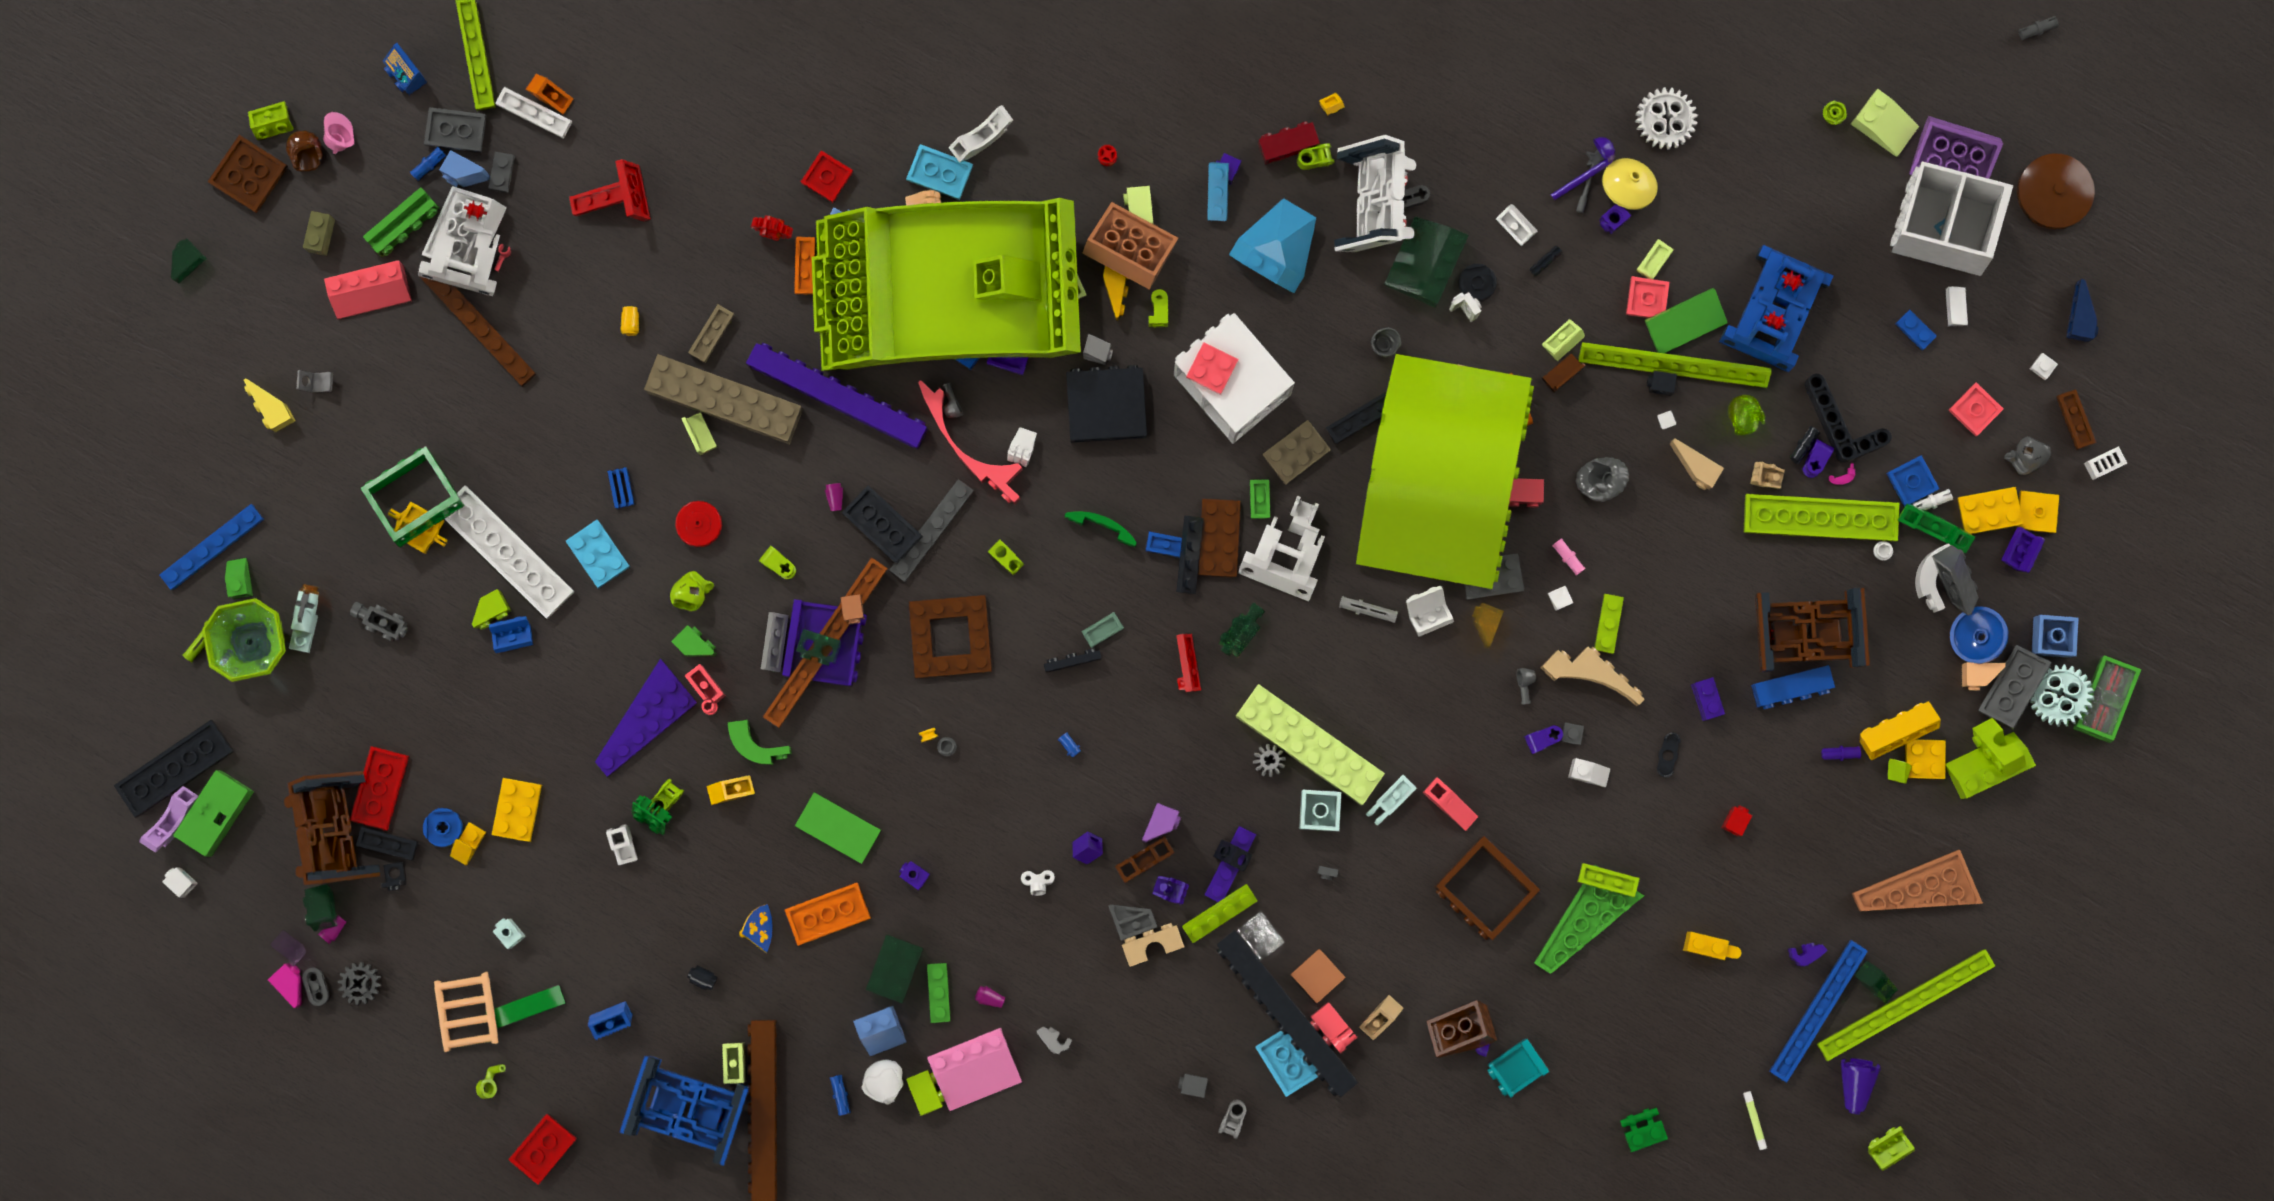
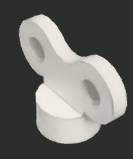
[1021,870,1055,896]

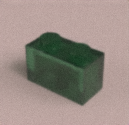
[303,884,337,932]

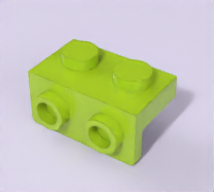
[1868,1126,1915,1171]

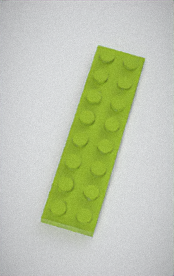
[1744,494,1899,542]

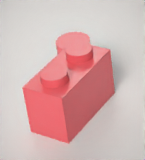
[685,664,726,715]
[1310,1002,1357,1054]

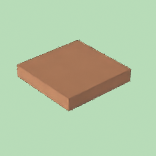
[1291,949,1346,1003]

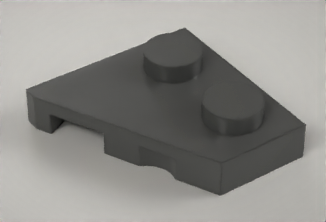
[1108,905,1157,941]

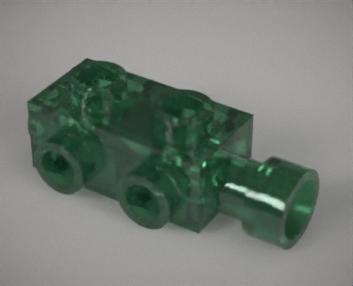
[1218,602,1265,658]

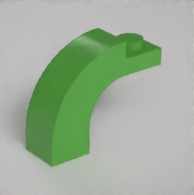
[728,720,792,765]

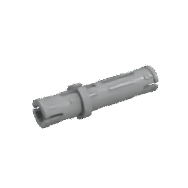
[1339,596,1398,623]

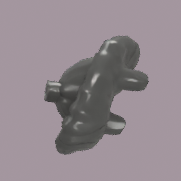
[1575,457,1629,502]

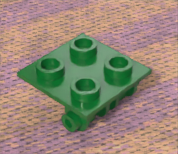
[632,795,672,835]

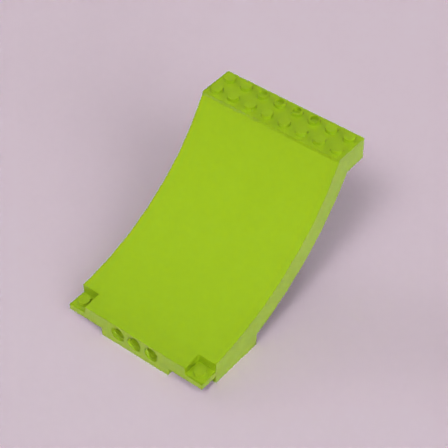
[812,198,1081,371]

